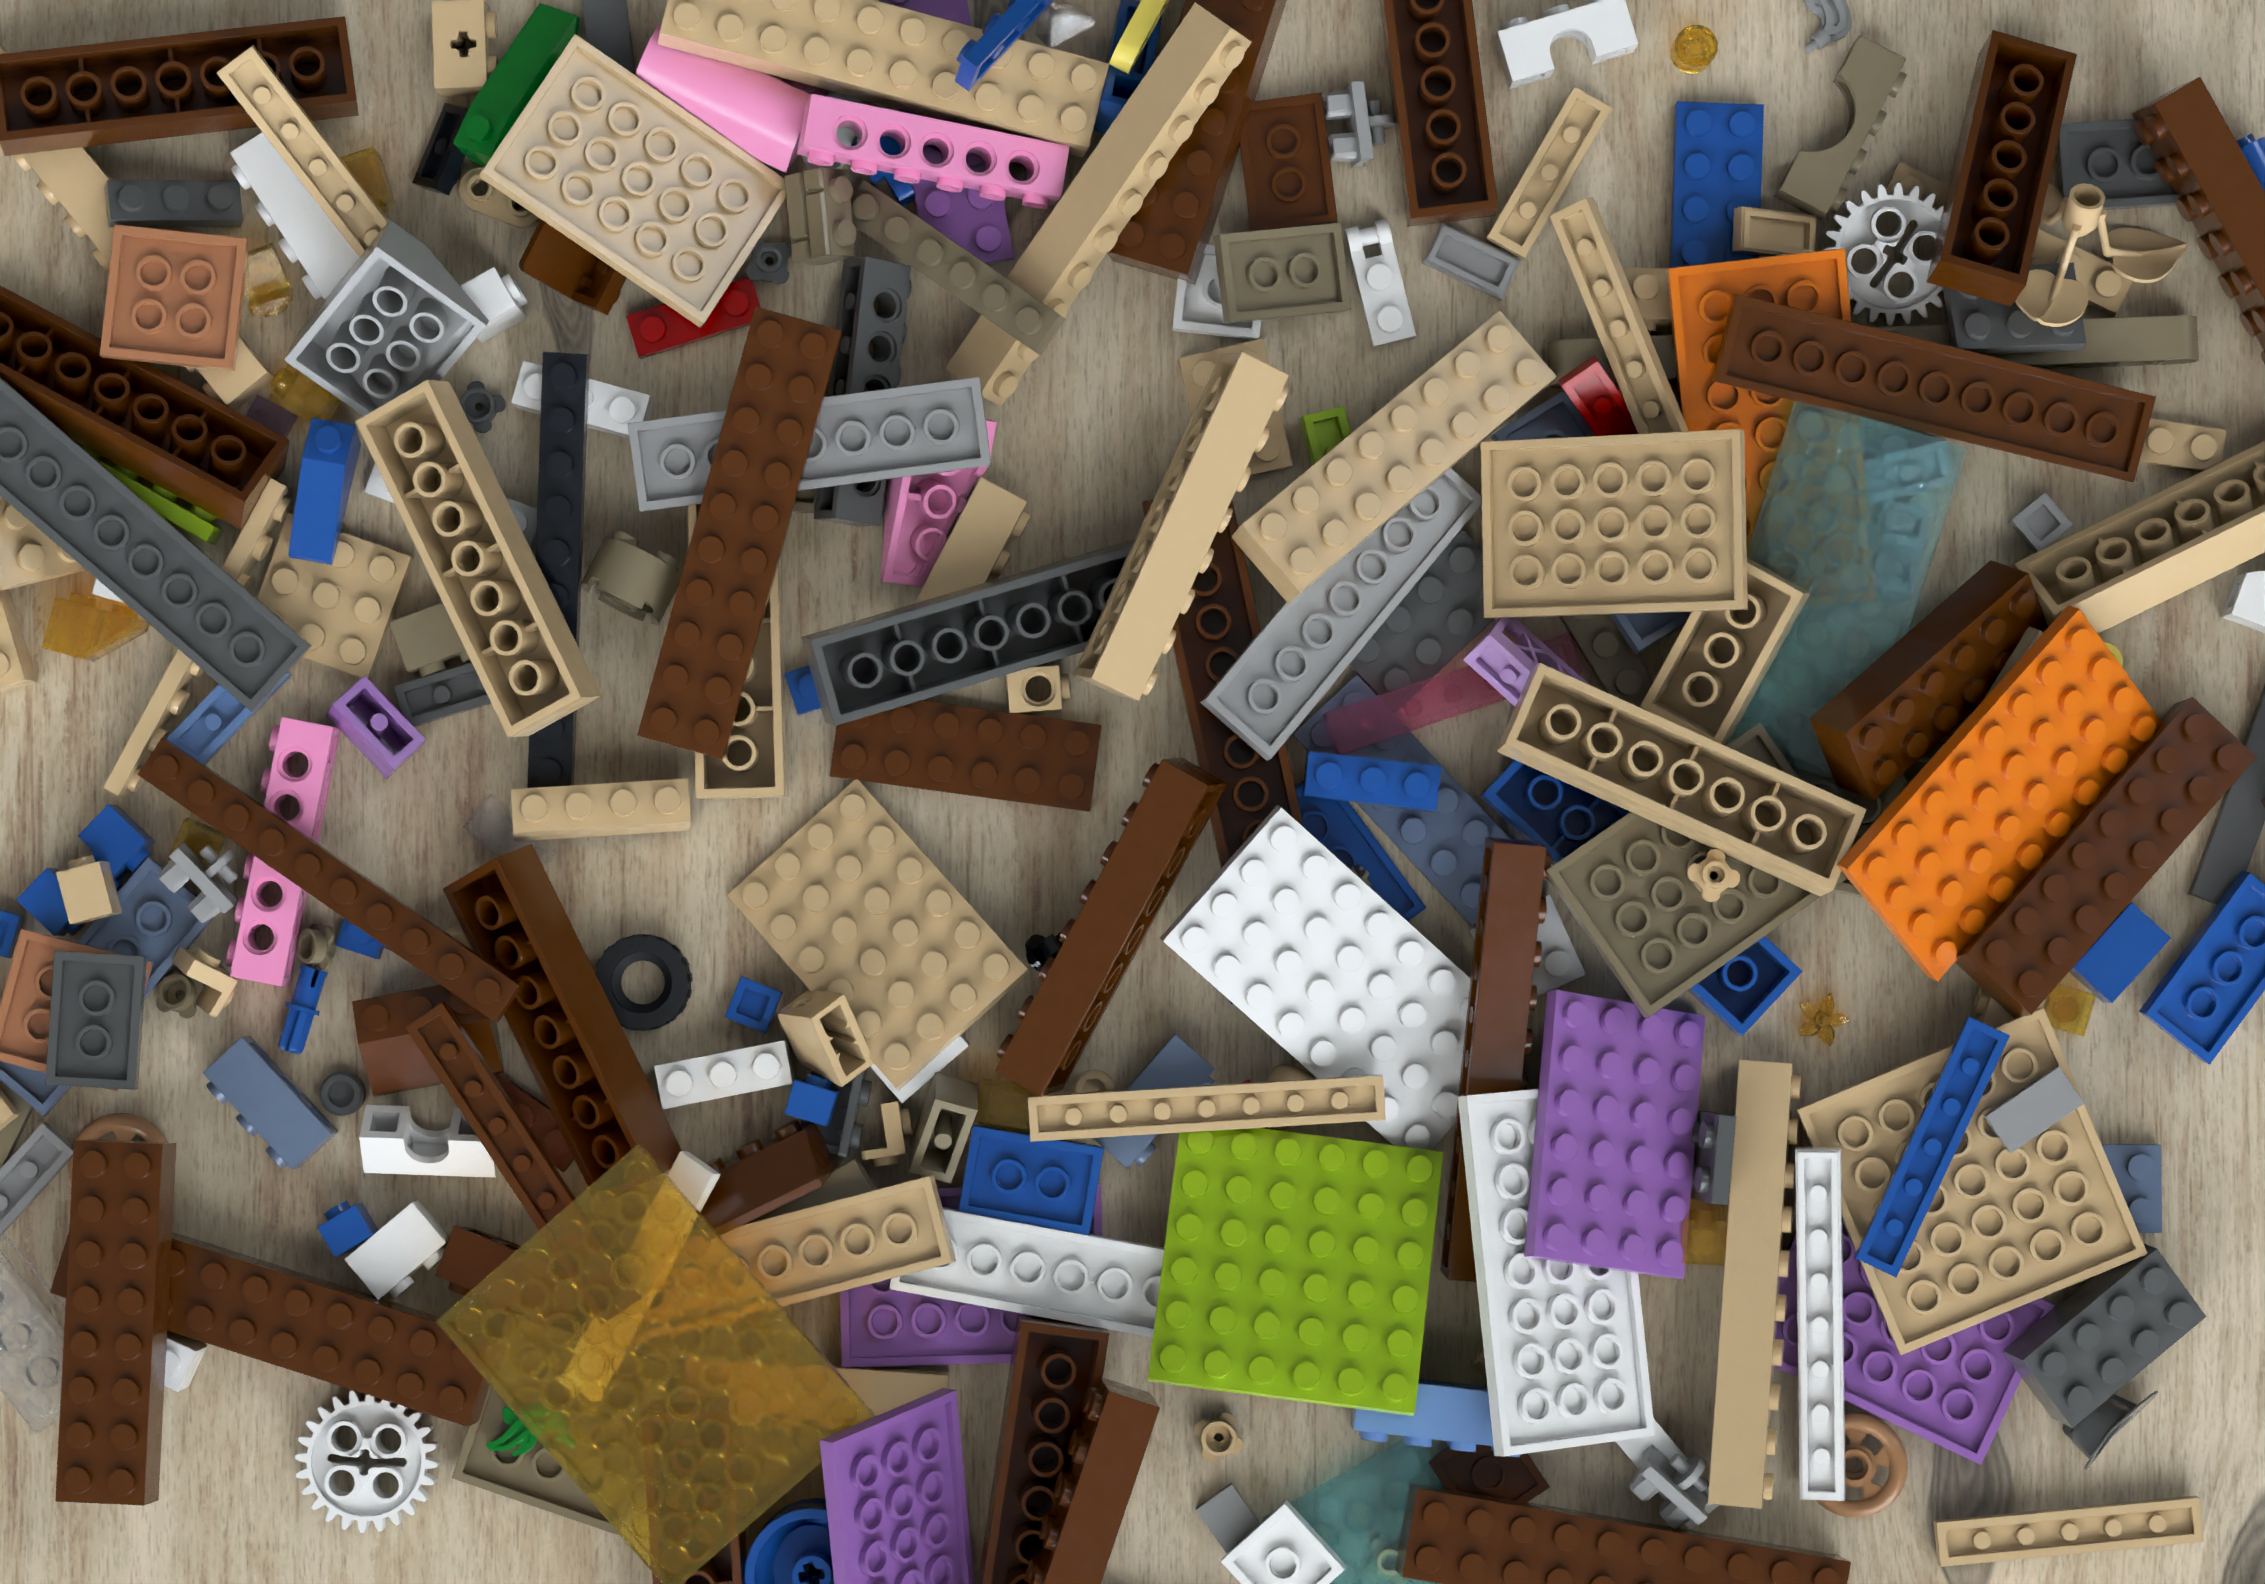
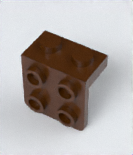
[519,219,627,316]

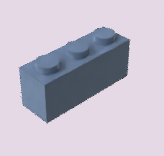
[1093,1034,1215,1169]
[203,1036,338,1170]

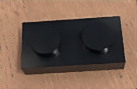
[412,103,469,196]

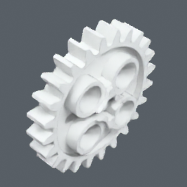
[1822,182,1944,325]
[295,1390,441,1533]

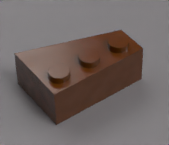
[435,1226,590,1328]

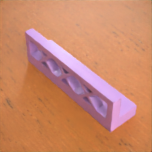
[1463,618,1588,706]

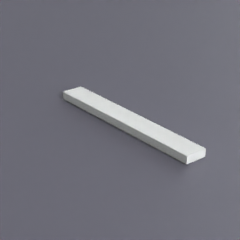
[1795,1147,1846,1501]

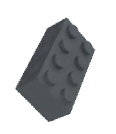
[2003,1243,2206,1428]

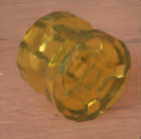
[1671,25,1718,74]

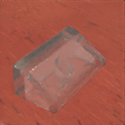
[1035,2,1095,48]

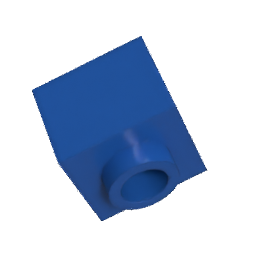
[784,1073,840,1126]
[317,1200,379,1257]

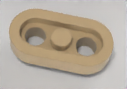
[459,168,541,229]

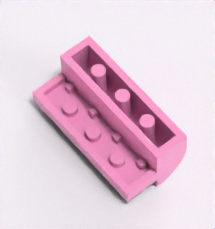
[635,23,829,173]

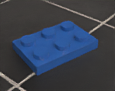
[958,1124,1104,1236]

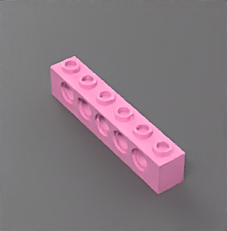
[797,94,1070,209]
[226,717,341,986]

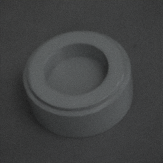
[320,1072,366,1116]

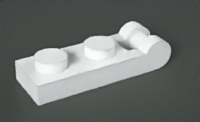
[1344,218,1416,348]

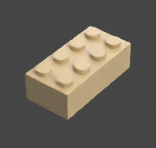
[1640,558,1811,746]

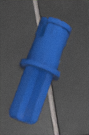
[278,965,328,1054]

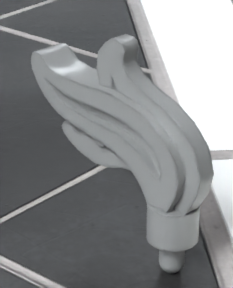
[1803,0,1852,52]

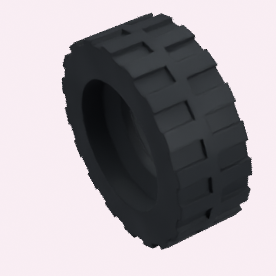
[595,934,693,1031]

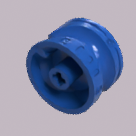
[745,1497,834,1584]

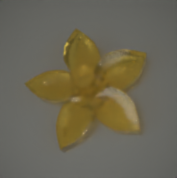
[1799,993,1850,1046]

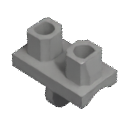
[1323,81,1396,168]
[158,842,239,923]
[1630,1445,1709,1529]

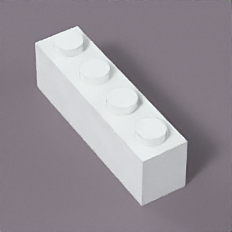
[230,132,359,300]

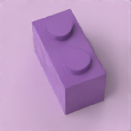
[326,676,426,779]

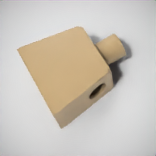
[778,990,874,1087]

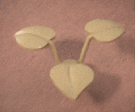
[2015,183,2188,327]

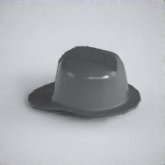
[2062,1391,2158,1470]

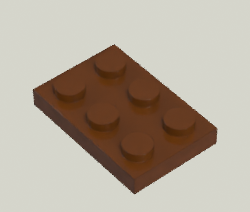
[1240,93,1338,231]

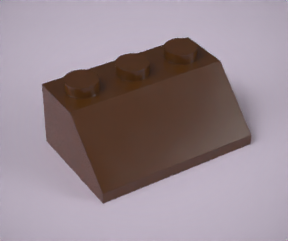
[352,985,504,1097]
[697,1120,837,1243]

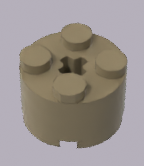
[580,530,681,625]

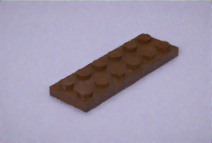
[830,700,1102,812]

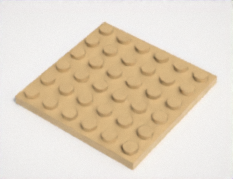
[1796,1007,2148,1355]

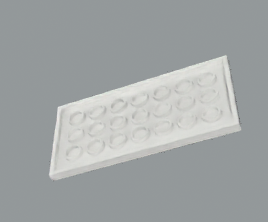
[1160,805,1471,1150]
[1458,1089,1655,1456]

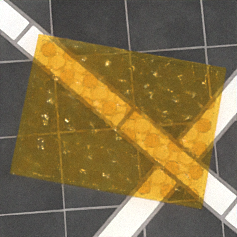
[436,1144,875,1584]

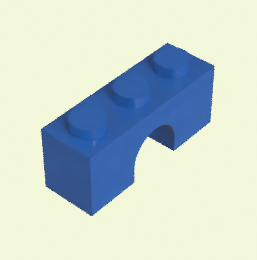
[1302,751,1441,812]
[16,804,155,936]

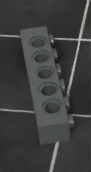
[814,256,912,527]

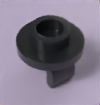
[1025,931,1063,972]

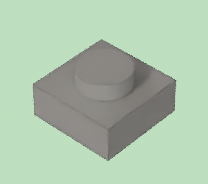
[2008,492,2073,553]

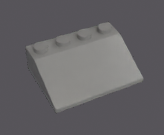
[284,220,489,416]

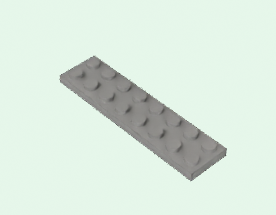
[627,377,992,512]
[1200,468,1482,761]

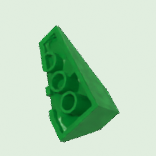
[453,3,580,166]

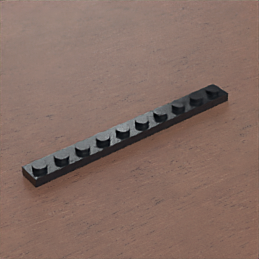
[527,352,590,788]

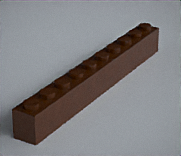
[1440,837,1551,1282]

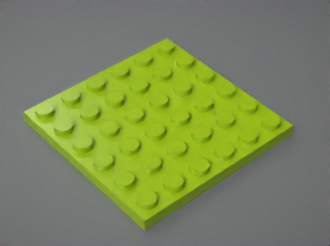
[1147,1128,1444,1416]

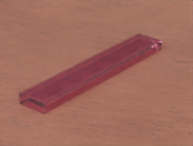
[1323,633,1583,755]

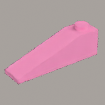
[880,419,997,587]

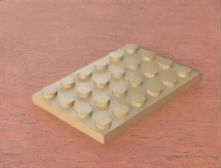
[479,34,787,328]
[1481,429,1748,619]
[726,779,1030,1090]

